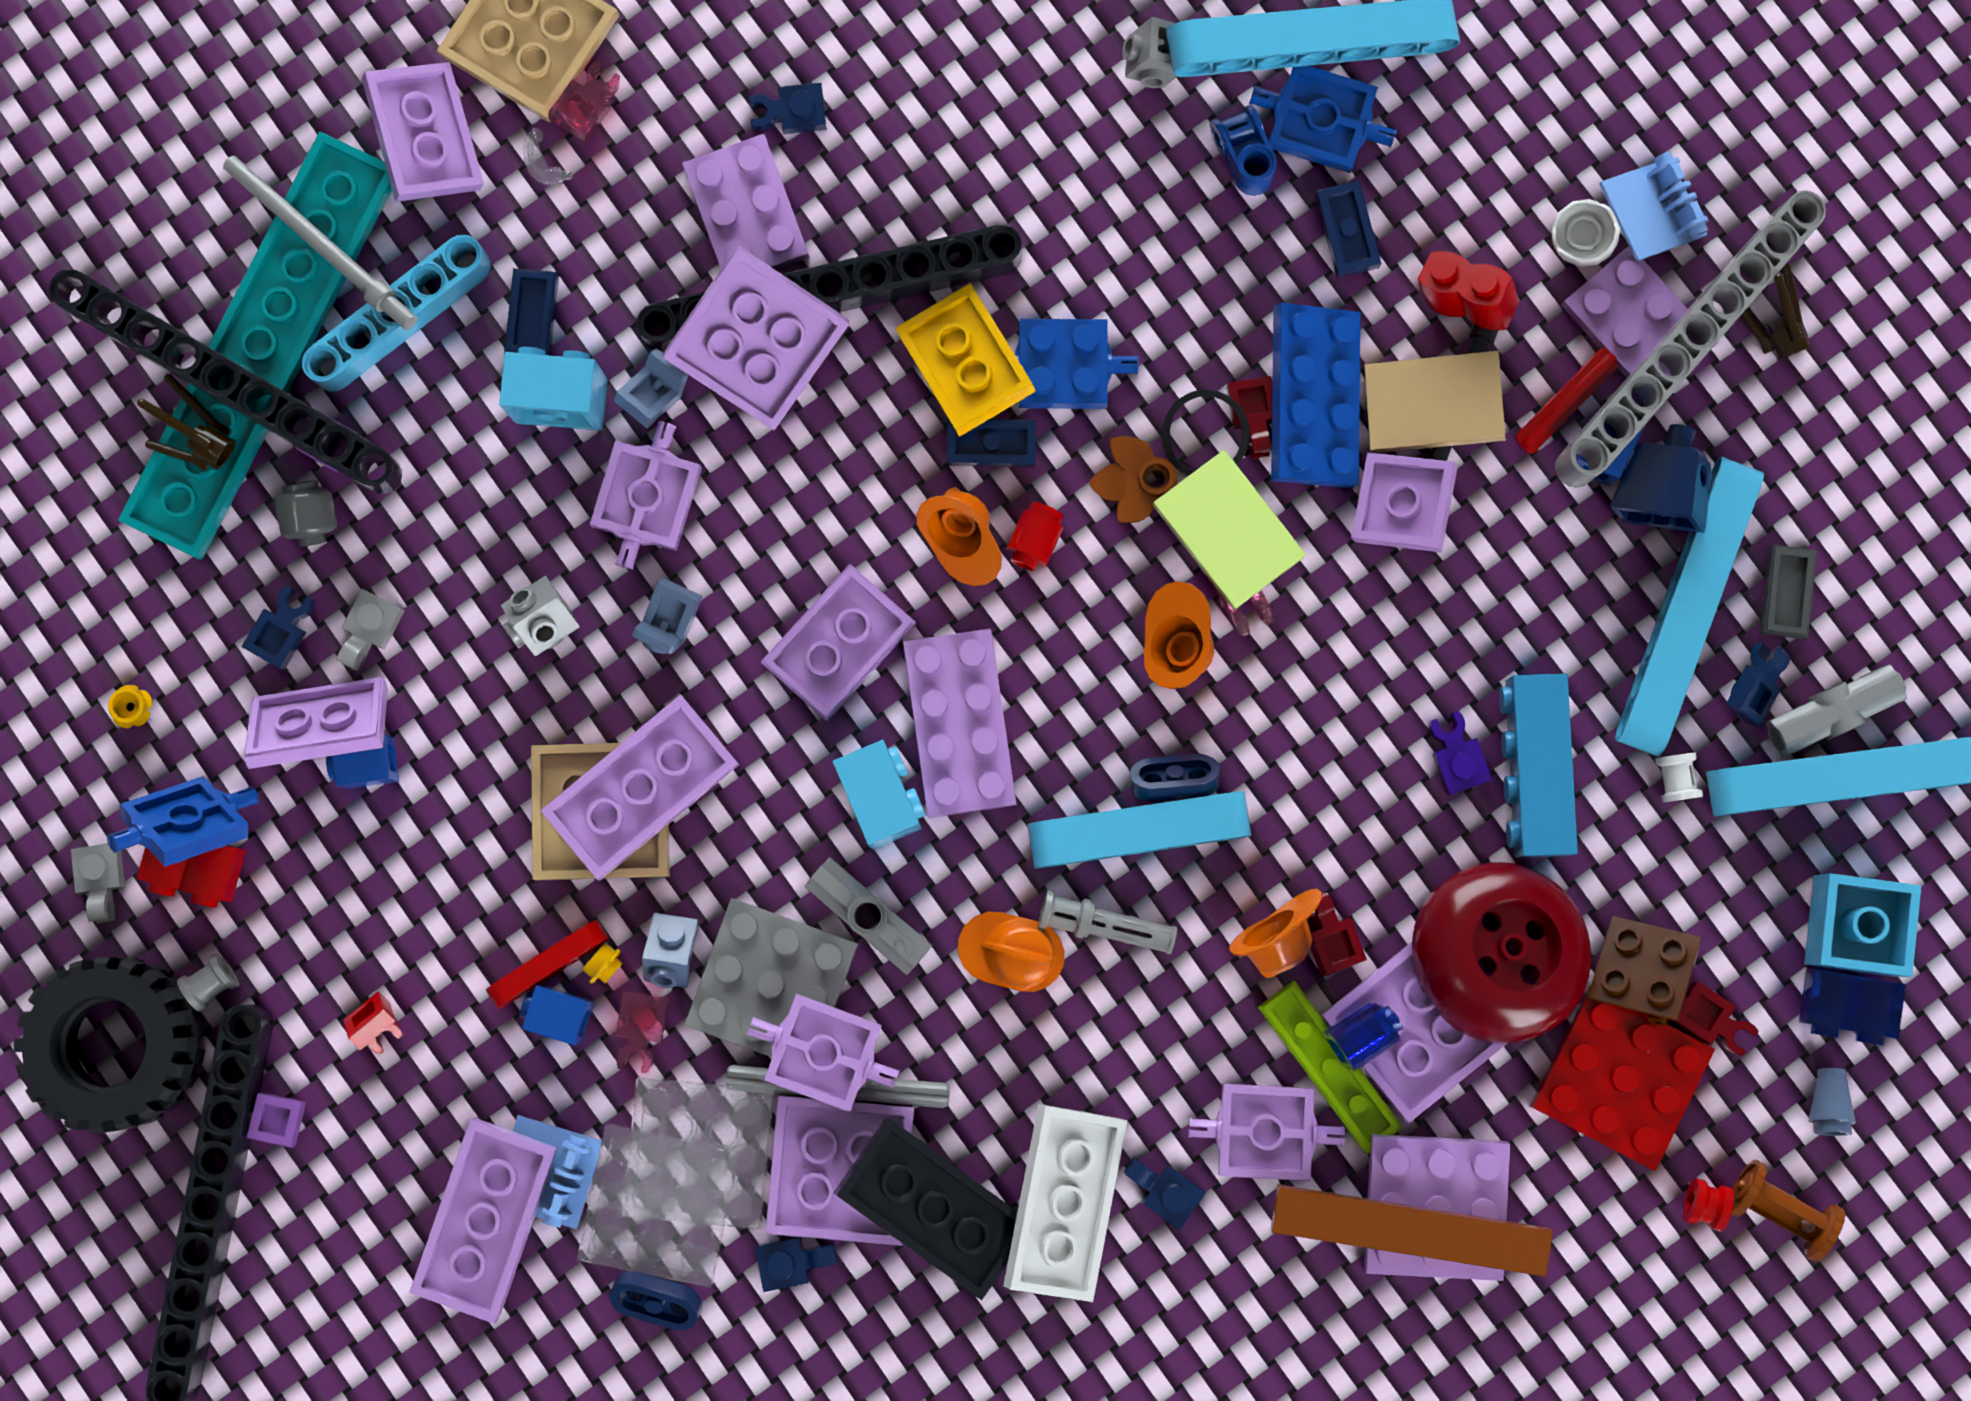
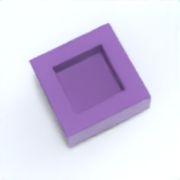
[247,1092,306,1148]

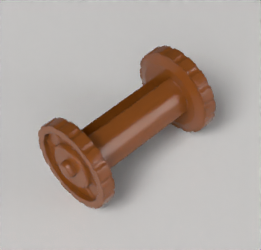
[1731,1160,1846,1262]

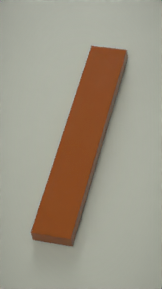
[1270,1184,1553,1277]

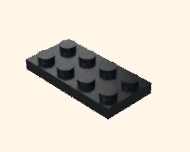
[833,1117,1017,1300]

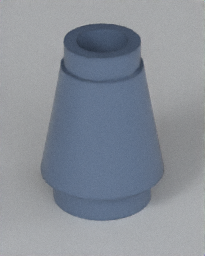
[1809,1068,1856,1136]

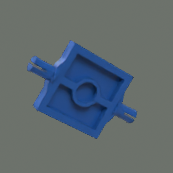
[1249,66,1397,173]
[1015,319,1138,409]
[107,776,259,867]

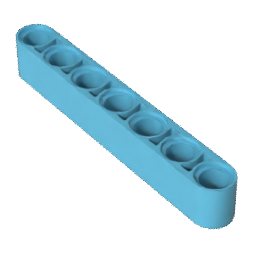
[1166,0,1460,77]
[1615,457,1764,757]
[1706,737,1971,817]

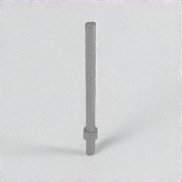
[223,156,417,330]

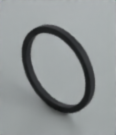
[1162,390,1250,476]

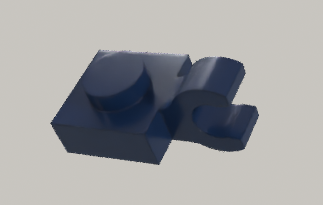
[1726,642,1790,728]
[1123,1157,1206,1230]
[755,1237,838,1292]

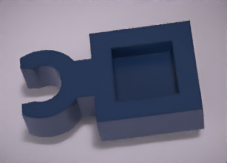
[749,82,827,134]
[241,586,316,670]

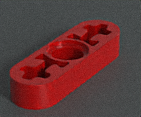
[486,920,609,1010]

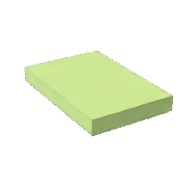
[1153,449,1306,610]

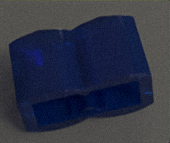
[1799,969,1906,1046]
[1322,1002,1403,1072]

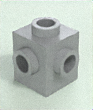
[1122,17,1178,88]
[501,575,580,657]

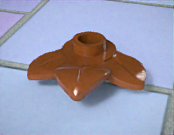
[1089,436,1178,523]

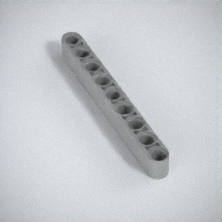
[1555,190,1826,488]

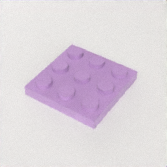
[663,245,850,430]
[1320,942,1507,1123]
[765,1095,915,1246]
[1364,1134,1510,1281]

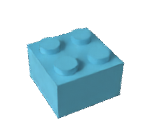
[499,347,608,431]
[833,739,926,850]
[1804,873,1921,977]

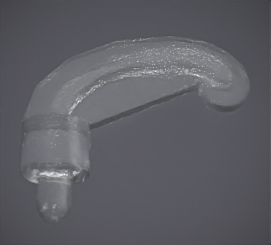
[523,128,573,185]

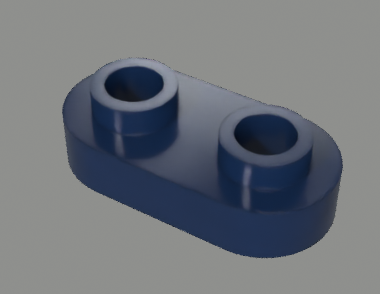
[1130,754,1220,802]
[609,1271,702,1330]

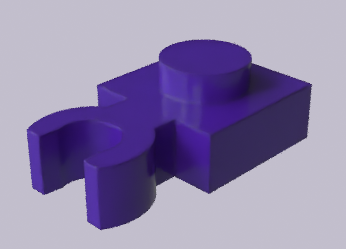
[1429,711,1492,796]

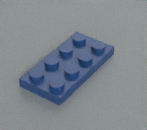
[1271,302,1361,488]

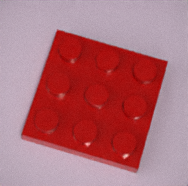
[1530,986,1715,1171]

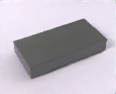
[1759,545,1817,640]

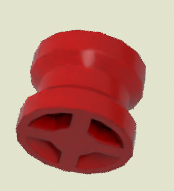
[1683,1178,1734,1232]

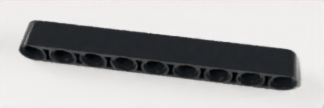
[637,225,1022,352]
[49,269,402,494]
[146,1004,273,1401]

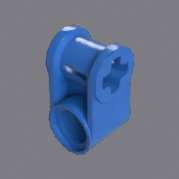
[1210,104,1277,196]

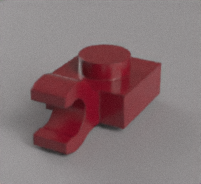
[1226,376,1272,460]
[1309,892,1367,976]

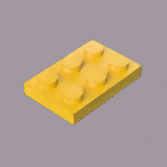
[895,283,1036,437]

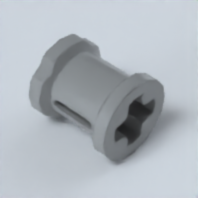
[177,953,240,1012]

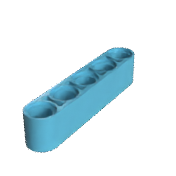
[302,235,491,392]
[1027,791,1252,869]

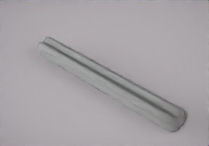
[726,1065,950,1108]

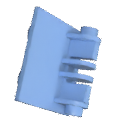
[1599,151,1709,262]
[513,1115,604,1229]

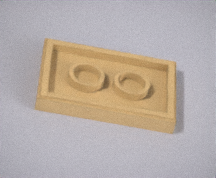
[1364,351,1506,453]

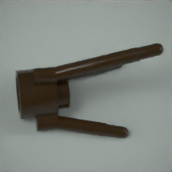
[1740,263,1811,361]
[137,374,236,471]

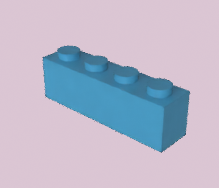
[1499,674,1578,858]

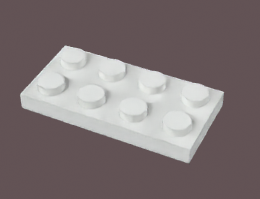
[1003,1104,1127,1302]

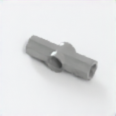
[1766,664,1908,756]
[804,857,933,975]

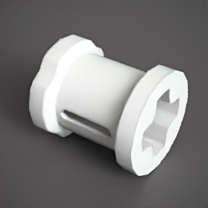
[1655,752,1703,803]

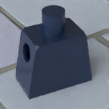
[1610,424,1711,533]

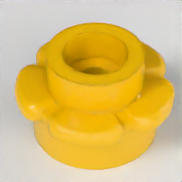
[108,685,153,729]
[582,942,623,984]

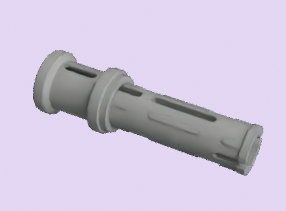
[1038,889,1177,955]

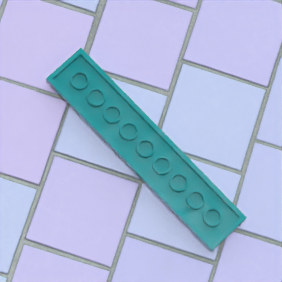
[118,131,392,561]

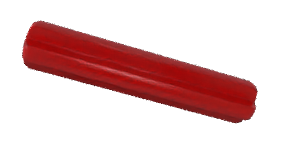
[1514,348,1619,454]

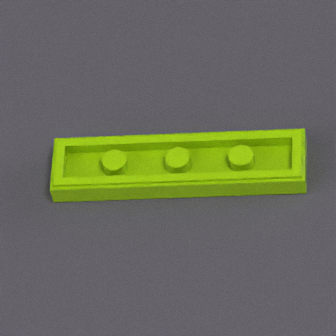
[1257,980,1403,1154]

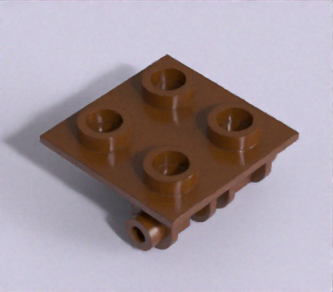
[1587,916,1702,1026]

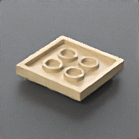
[437,0,619,122]
[531,743,670,881]

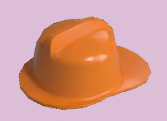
[916,487,1002,586]
[1144,581,1214,689]
[1229,889,1322,978]
[958,912,1065,992]

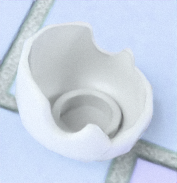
[1551,199,1620,267]

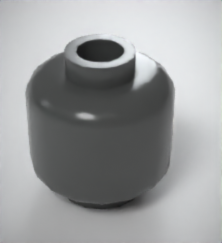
[274,480,338,547]

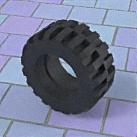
[14,957,206,1133]

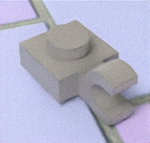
[336,589,405,672]
[71,843,126,924]

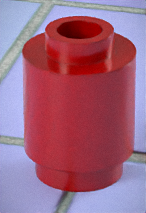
[1006,502,1064,571]

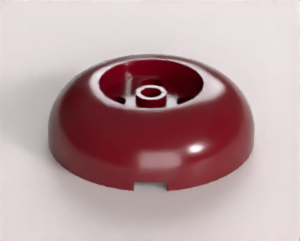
[1412,862,1591,1044]

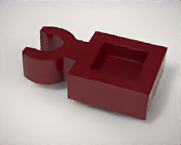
[1672,981,1759,1056]

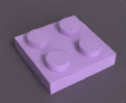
[1351,452,1458,553]

